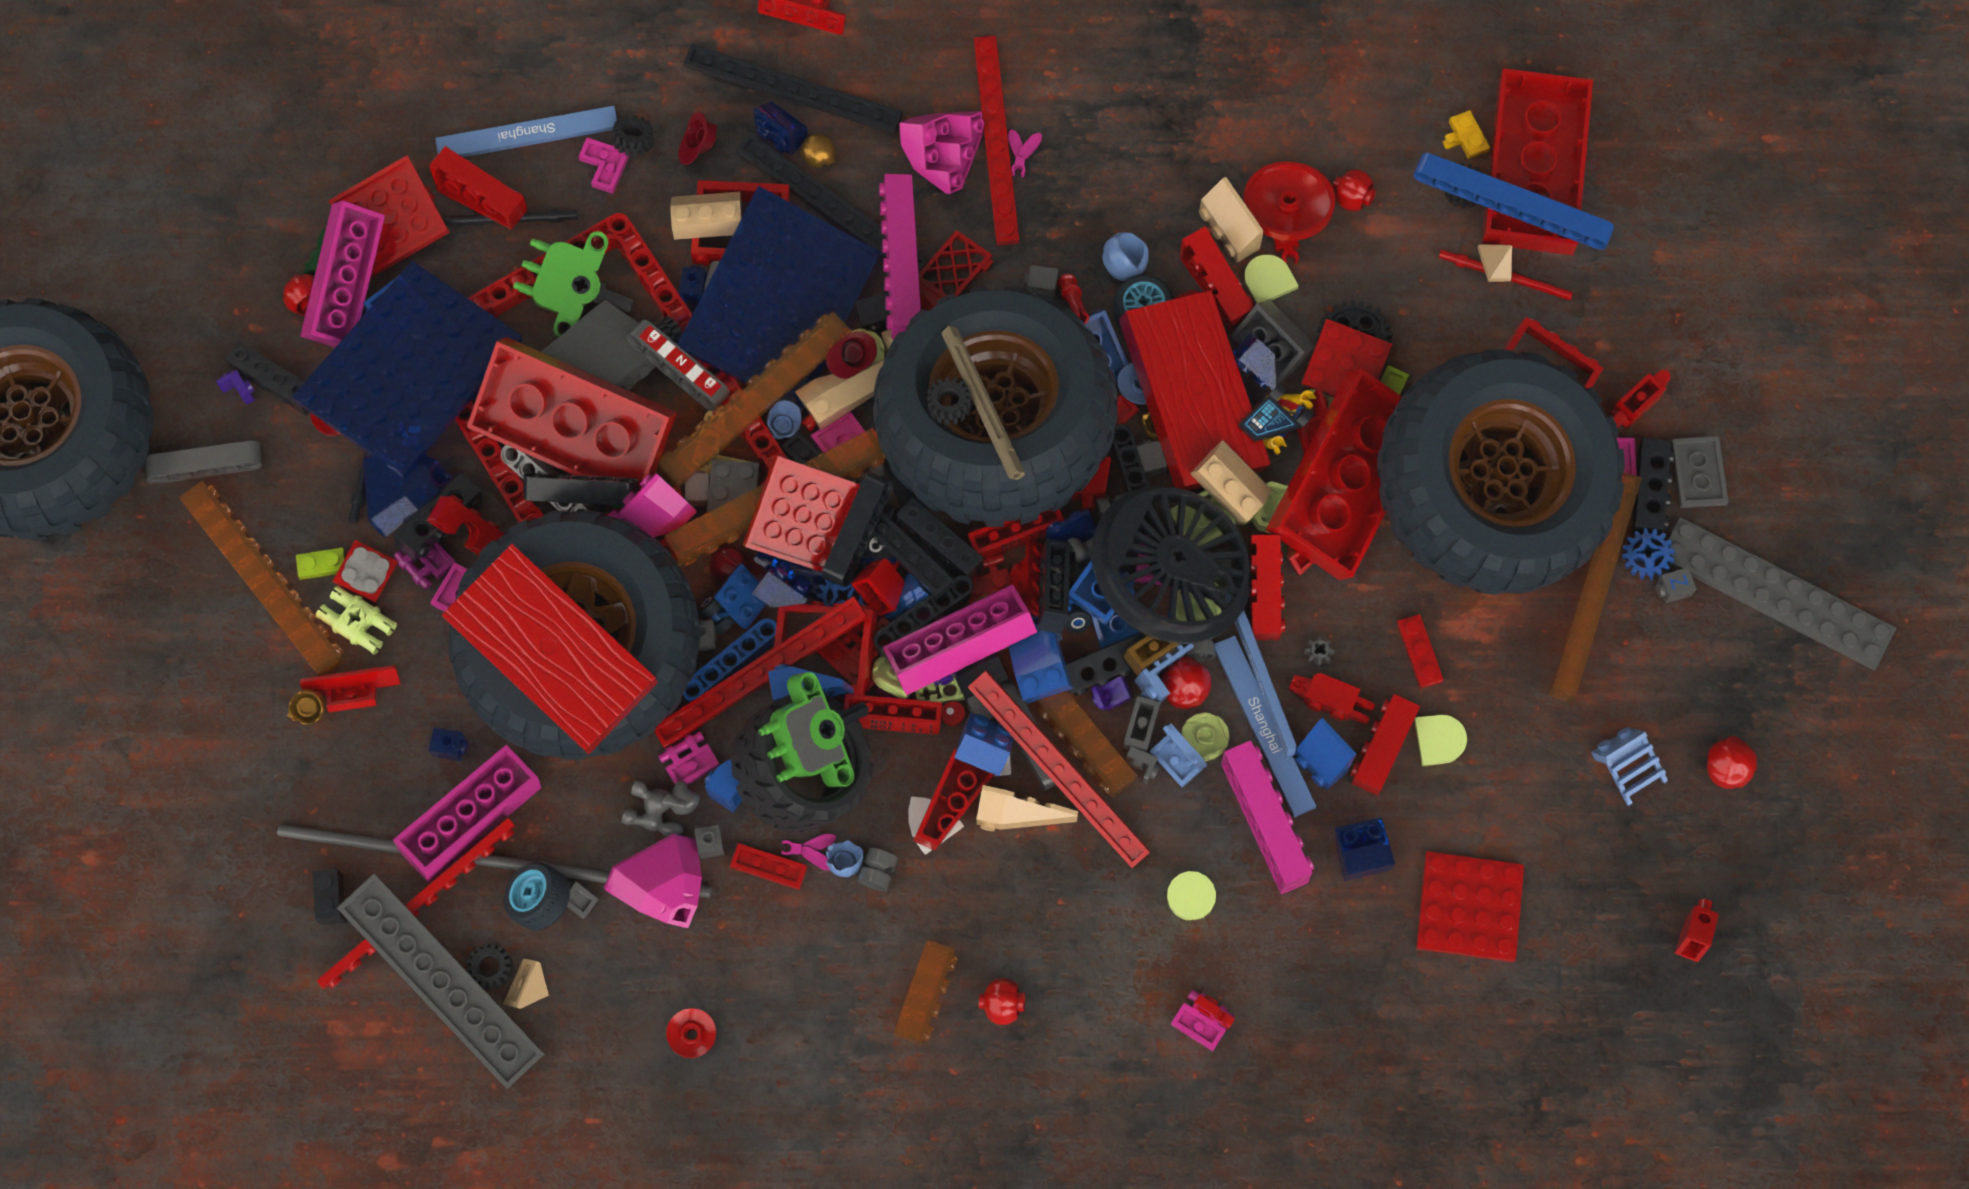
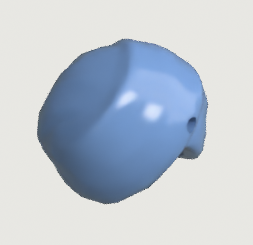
[1102,232,1149,281]

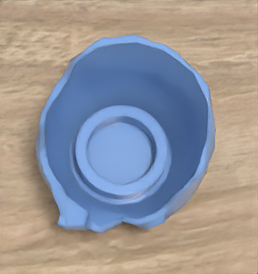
[766,400,802,440]
[826,840,863,878]

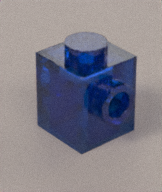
[678,266,707,304]
[428,728,468,762]

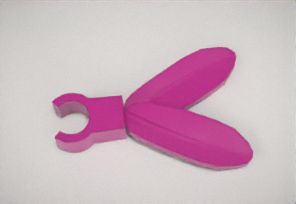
[1008,130,1042,178]
[780,834,836,871]

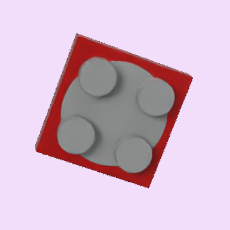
[333,540,398,604]

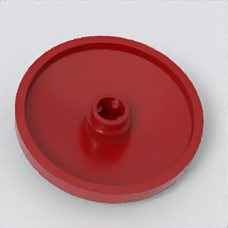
[1243,161,1335,241]

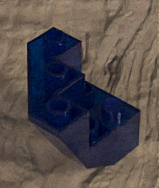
[363,444,453,538]

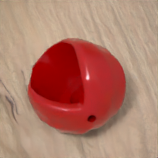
[1162,656,1212,709]
[1707,736,1757,789]

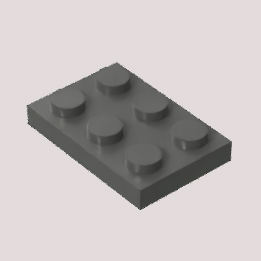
[1671,436,1729,508]
[705,460,760,533]

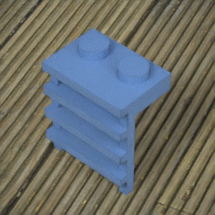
[1135,644,1194,704]
[1149,724,1207,788]
[1591,727,1668,806]

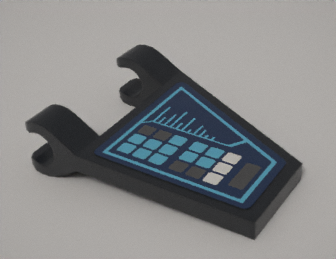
[1238,383,1314,442]

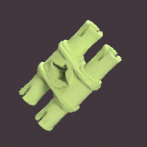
[316,585,397,655]

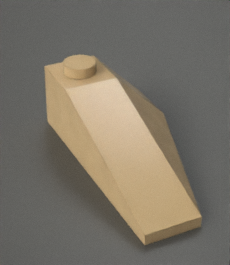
[795,360,884,430]
[977,785,1078,831]

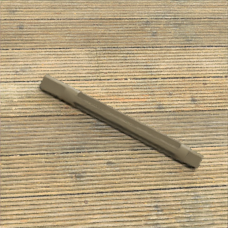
[941,326,1025,480]

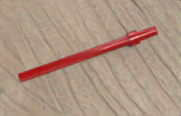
[1438,249,1573,301]

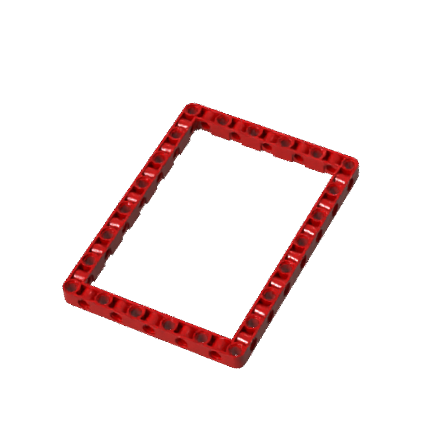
[407,213,787,611]

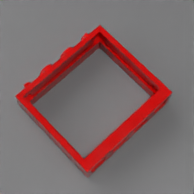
[691,180,790,269]
[1503,317,1604,388]
[769,600,878,697]

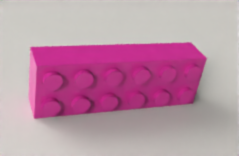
[300,201,385,350]
[882,585,1037,695]
[1221,741,1314,895]
[393,745,541,883]

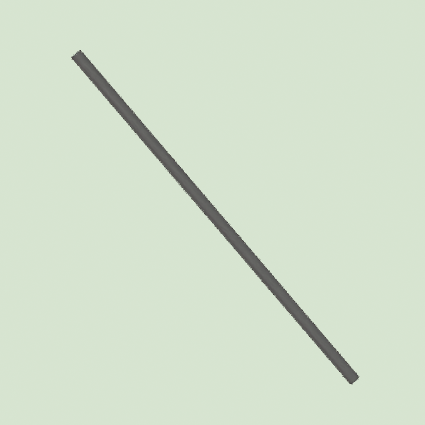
[277,824,712,898]

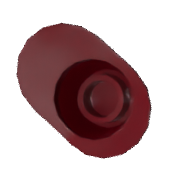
[678,112,717,165]
[826,331,877,379]
[709,547,762,583]

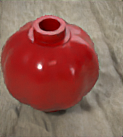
[1332,169,1376,212]
[283,274,314,316]
[979,978,1025,1025]

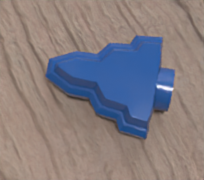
[883,573,930,621]

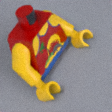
[1249,390,1316,455]

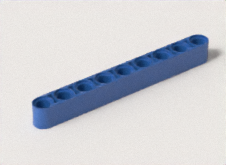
[1413,153,1614,250]

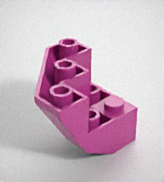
[899,111,984,194]
[608,473,697,538]
[604,833,702,928]

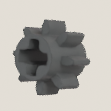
[1304,636,1335,668]

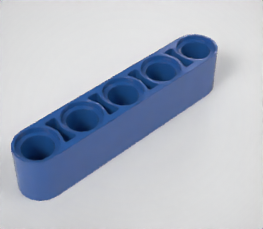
[683,618,776,704]

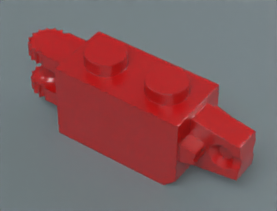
[1610,370,1671,429]
[1289,673,1375,724]

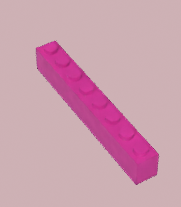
[879,174,921,339]

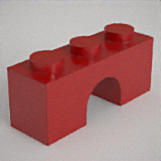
[426,495,504,556]

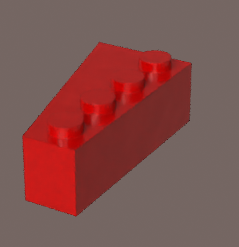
[429,146,527,230]
[1179,226,1255,330]
[1248,535,1285,640]
[913,748,995,851]

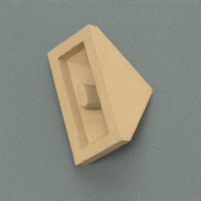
[1477,244,1512,282]
[503,958,549,1009]

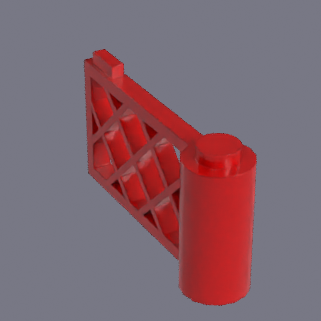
[918,230,994,311]

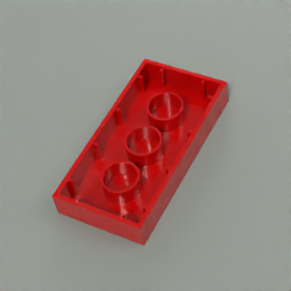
[1482,68,1593,256]
[1119,290,1271,491]
[467,337,678,491]
[1265,368,1402,580]
[441,544,658,755]

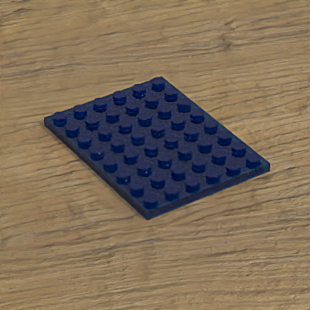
[677,186,880,412]
[292,261,523,478]

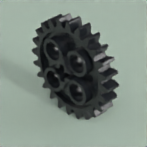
[1317,300,1393,344]

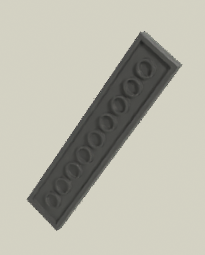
[1661,517,1896,670]
[337,874,544,1089]

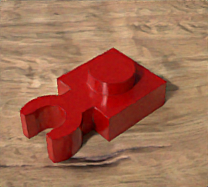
[1272,238,1299,264]
[1193,994,1235,1030]

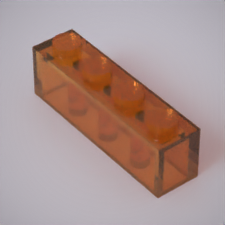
[894,940,958,1046]

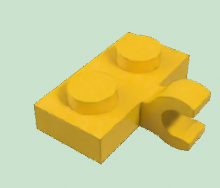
[1442,110,1490,159]

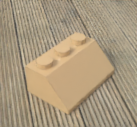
[1199,177,1263,263]
[670,192,743,240]
[1190,440,1272,524]

